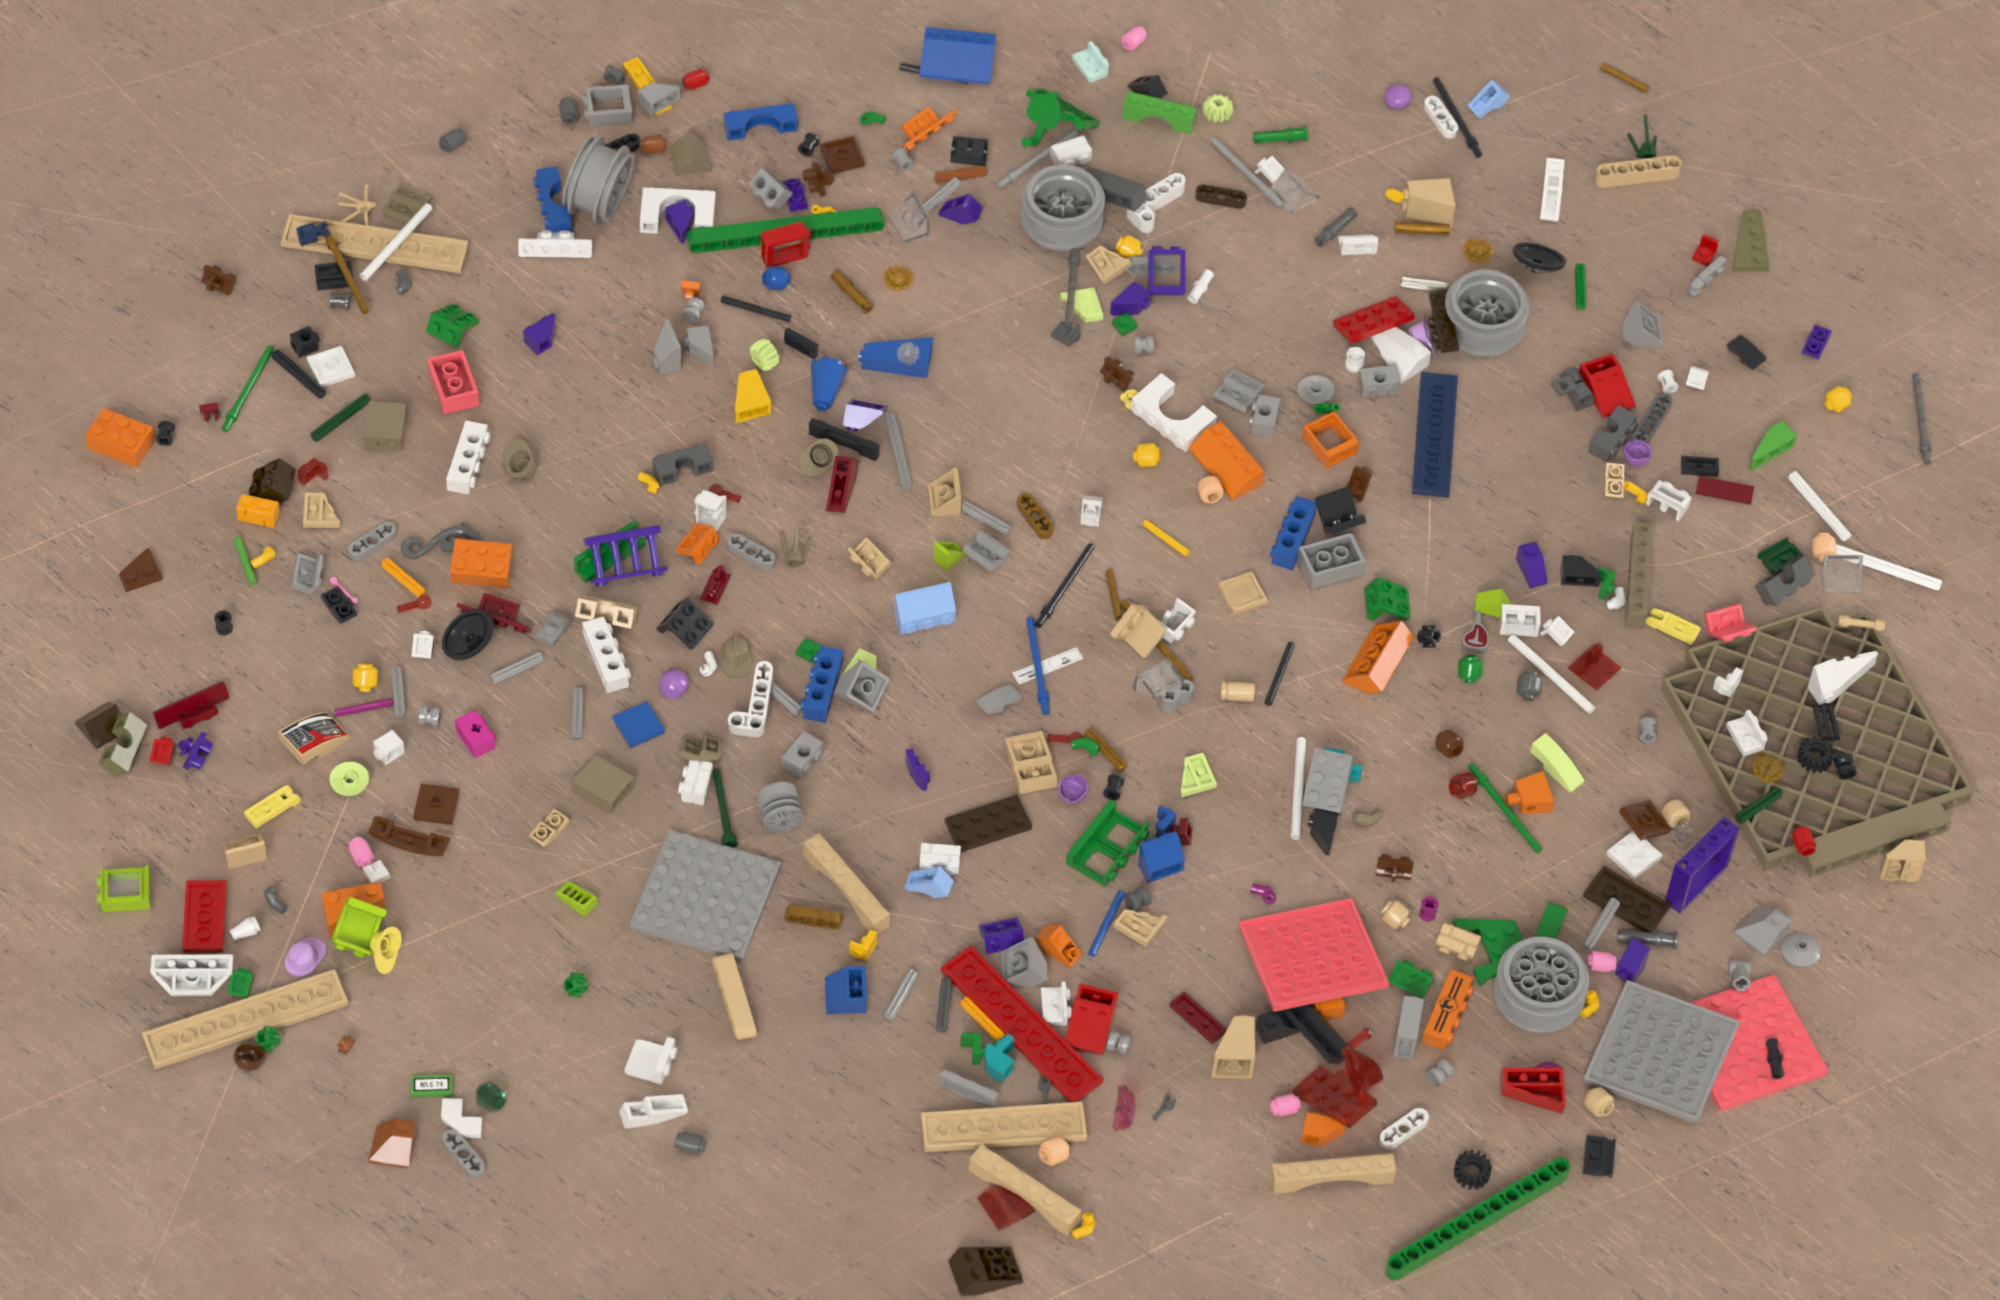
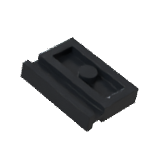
[314,261,353,290]
[1582,1135,1616,1178]

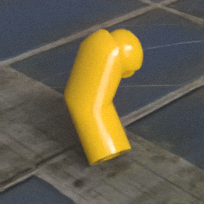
[1385,188,1404,203]
[812,205,836,214]
[638,472,660,494]
[1623,481,1648,504]
[250,547,276,569]
[1580,990,1599,1019]
[1071,1212,1096,1240]

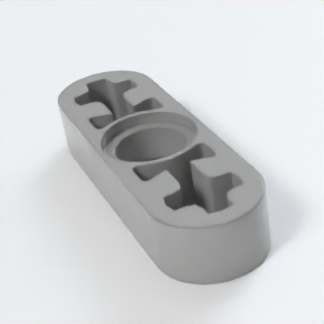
[1126,257,1178,274]
[348,522,396,561]
[727,533,775,570]
[442,1129,485,1179]

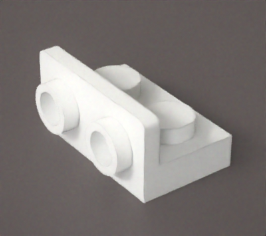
[1726,710,1767,756]
[1041,982,1071,1026]

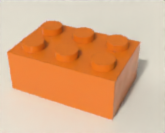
[85,408,155,468]
[450,539,513,588]

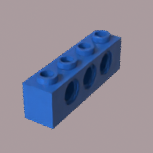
[1270,496,1317,570]
[801,646,844,723]

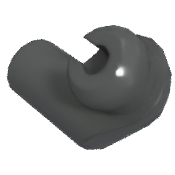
[396,269,412,294]
[264,886,288,914]

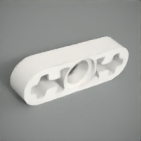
[1424,96,1458,139]
[1379,1108,1429,1150]

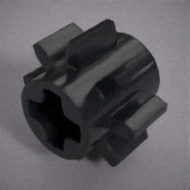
[1417,625,1441,648]

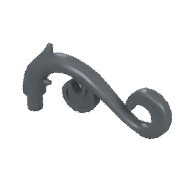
[401,522,483,559]

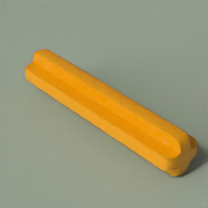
[381,558,426,598]
[960,996,1006,1041]

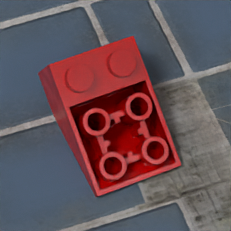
[1579,353,1636,418]
[1065,983,1119,1055]

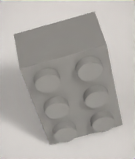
[1297,533,1366,589]
[1302,748,1354,816]

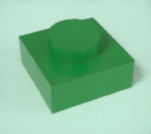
[1112,313,1138,337]
[795,637,822,663]

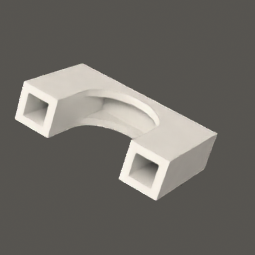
[640,187,715,234]
[1130,373,1217,452]

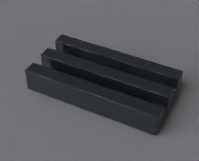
[784,328,818,359]
[1681,456,1719,477]
[1813,705,1840,741]

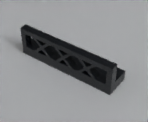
[1281,1004,1353,1064]

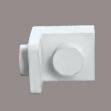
[1254,156,1286,184]
[1540,616,1574,646]
[411,631,435,659]
[1713,667,1743,697]

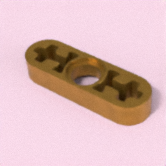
[1017,493,1053,539]
[784,905,843,930]

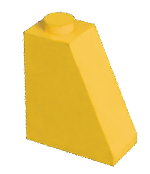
[735,369,771,423]

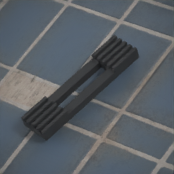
[809,418,879,461]

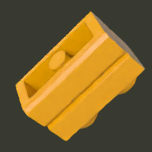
[236,494,280,528]

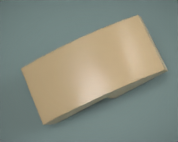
[1604,463,1625,499]
[529,809,571,848]

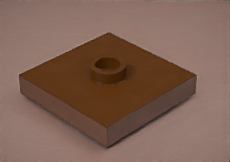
[820,136,865,174]
[413,784,460,825]
[1619,800,1671,841]

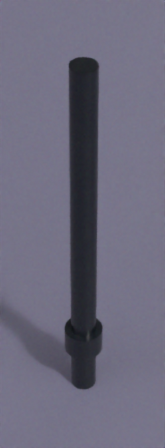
[1433,77,1482,158]
[1035,543,1095,628]

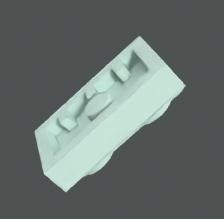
[1072,41,1109,83]

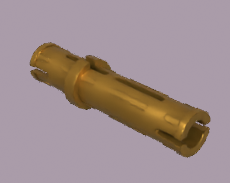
[1394,221,1450,236]
[830,269,874,314]

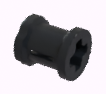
[798,133,820,157]
[156,421,175,446]
[214,610,233,636]
[1103,774,1124,800]

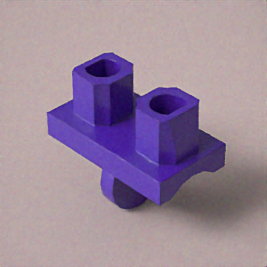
[178,731,213,770]

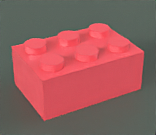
[427,350,479,415]

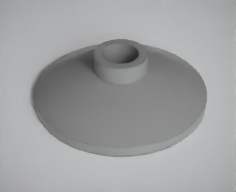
[1298,375,1335,404]
[1781,933,1821,968]

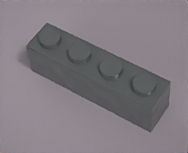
[1085,166,1148,212]

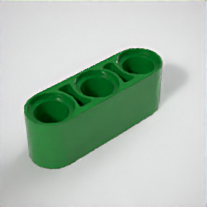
[1535,902,1568,939]

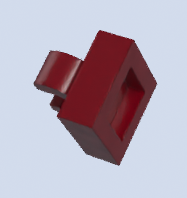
[199,402,219,423]
[1170,818,1193,845]

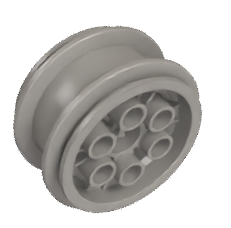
[562,136,635,225]
[1020,164,1105,251]
[1445,270,1529,357]
[1494,937,1589,1033]

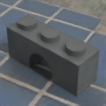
[1588,405,1638,463]
[652,443,713,486]
[1754,556,1815,606]

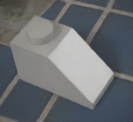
[638,83,680,116]
[684,326,714,366]

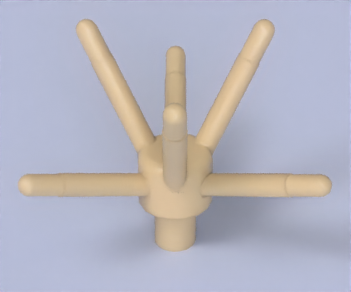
[338,185,376,226]

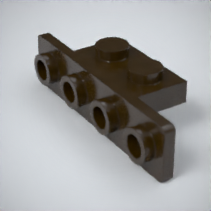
[1428,291,1459,353]

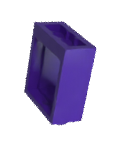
[1148,246,1186,295]

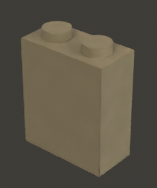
[363,401,407,451]
[572,754,634,814]

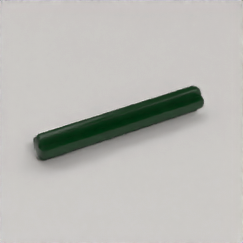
[310,393,371,442]

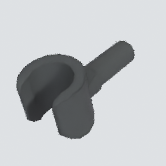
[1038,1077,1051,1104]
[1152,1094,1176,1121]

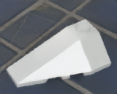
[1371,327,1431,384]
[1807,651,1878,705]

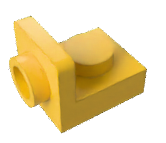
[849,929,877,961]

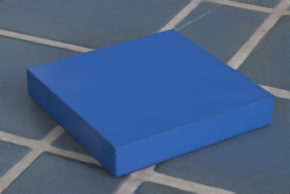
[612,701,665,748]

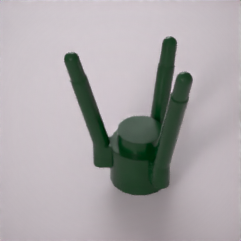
[1627,115,1657,159]

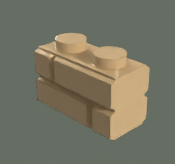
[1436,922,1482,962]

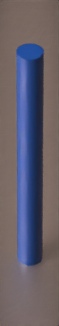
[1088,890,1125,957]

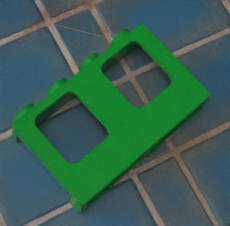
[1066,800,1150,887]

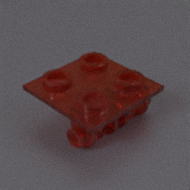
[1568,643,1622,691]

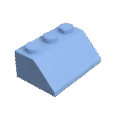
[894,582,956,634]

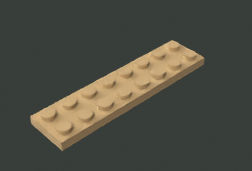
[921,1102,1087,1152]

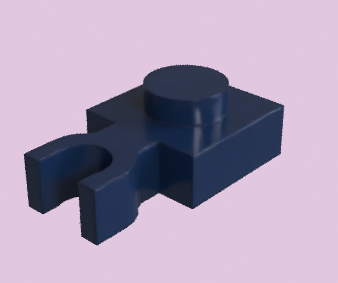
[296,221,330,246]

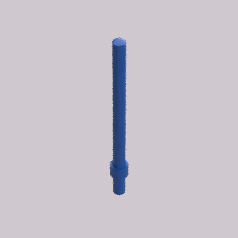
[1026,617,1050,715]

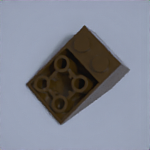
[948,1246,1024,1296]

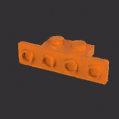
[901,107,958,152]

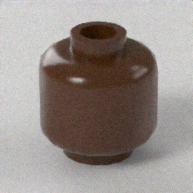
[1435,730,1464,758]

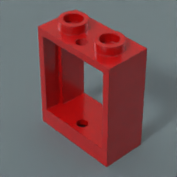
[761,221,810,268]

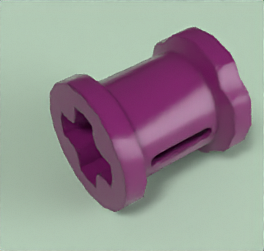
[1419,896,1439,922]

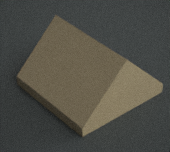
[670,132,712,176]

